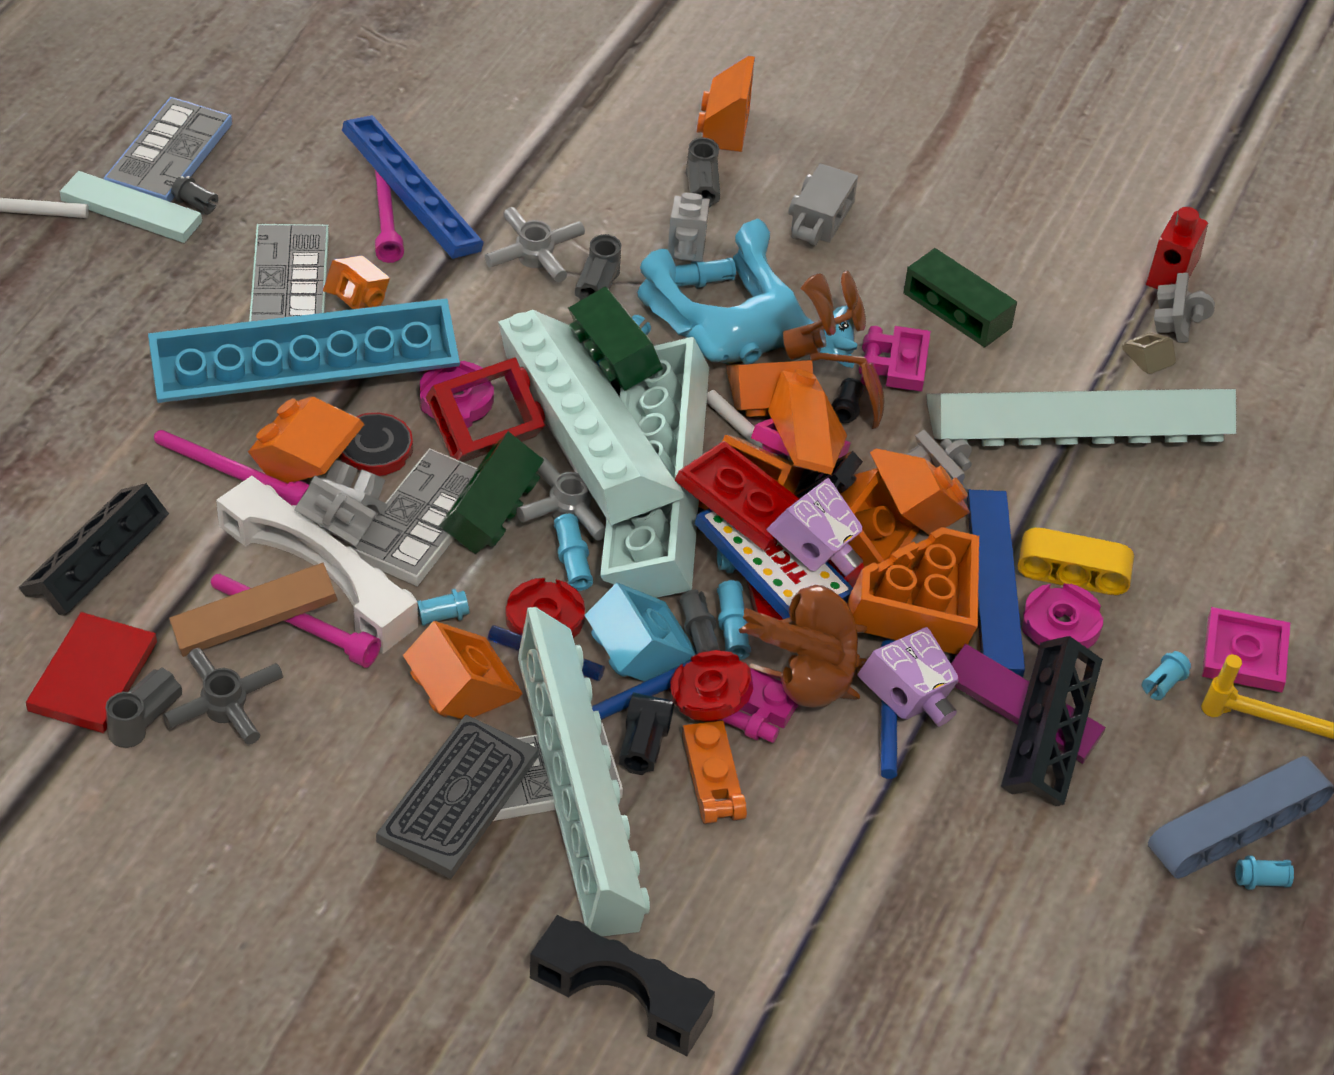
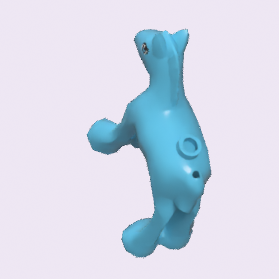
[637,219,858,368]

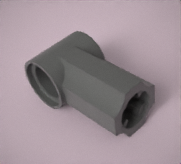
[685,137,720,208]
[575,234,622,300]
[105,667,182,748]

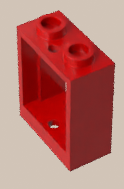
[426,357,545,462]

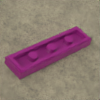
[951,644,1106,764]

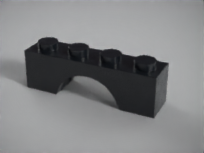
[530,915,715,1056]

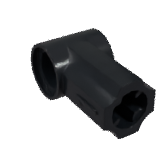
[619,692,674,775]

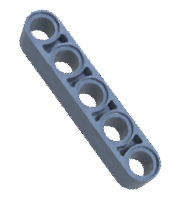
[1148,756,1334,879]

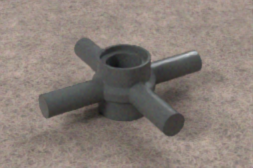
[163,648,283,745]

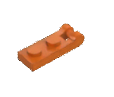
[682,721,747,824]

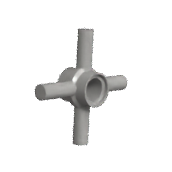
[485,207,585,282]
[517,456,606,540]

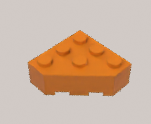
[848,527,979,655]

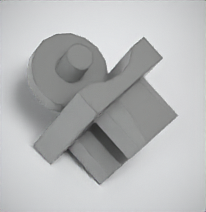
[1154,273,1215,343]
[907,429,972,494]
[312,460,388,515]
[294,476,377,547]

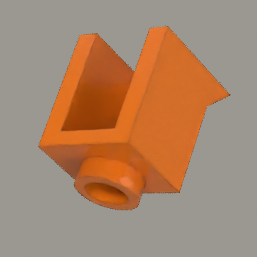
[323,256,390,309]

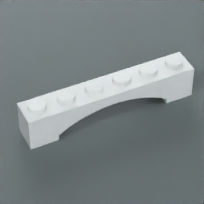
[216,475,418,654]

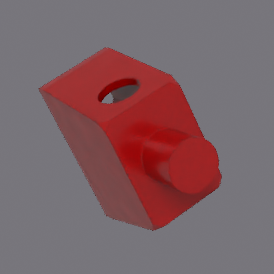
[1146,207,1208,289]

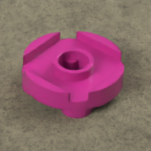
[420,361,494,428]
[1022,583,1103,648]

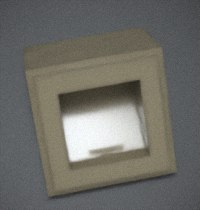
[1122,332,1176,374]

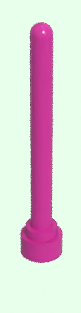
[375,170,404,263]
[154,430,309,505]
[211,574,381,668]

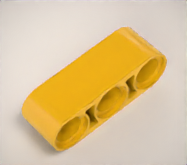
[1018,527,1134,595]

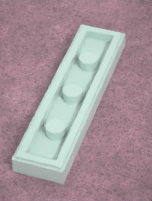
[60,171,202,243]

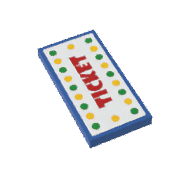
[694,509,853,619]

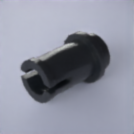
[831,378,864,424]

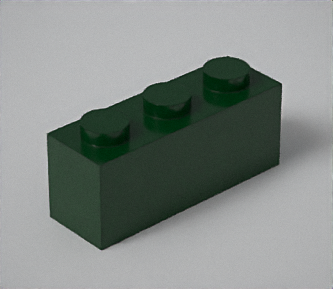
[903,248,1017,348]
[568,286,663,391]
[439,431,544,555]

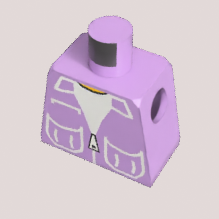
[766,478,863,577]
[857,627,958,727]

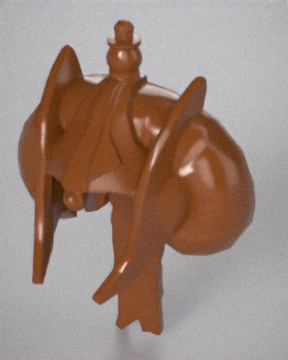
[739,585,867,708]

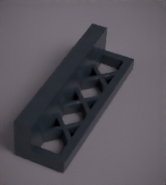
[18,483,169,615]
[1001,636,1103,806]

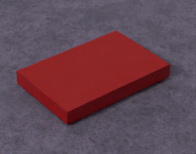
[675,441,799,551]
[26,612,157,734]

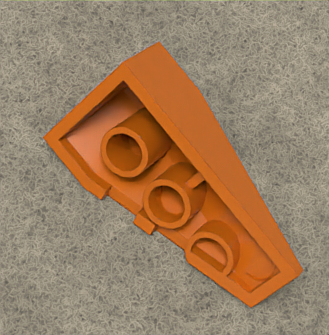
[768,369,847,475]

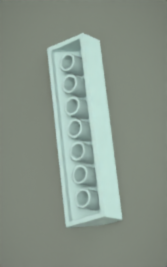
[498,310,684,525]
[600,337,709,598]
[927,389,1236,446]
[518,607,650,937]

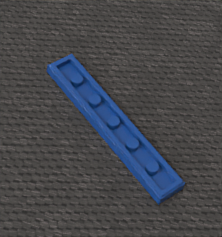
[342,115,484,259]
[967,489,1025,677]

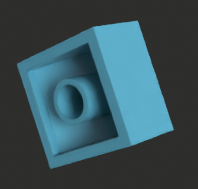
[585,582,697,682]

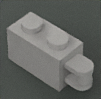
[789,163,858,246]
[668,193,710,262]

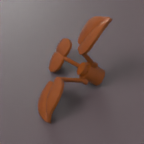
[783,270,885,429]

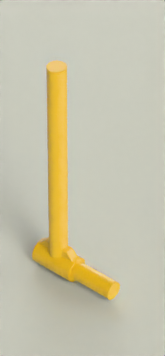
[1201,654,1334,739]

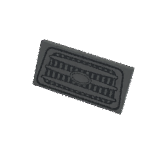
[376,715,539,879]

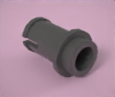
[171,176,218,215]

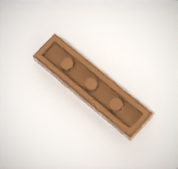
[169,562,338,657]

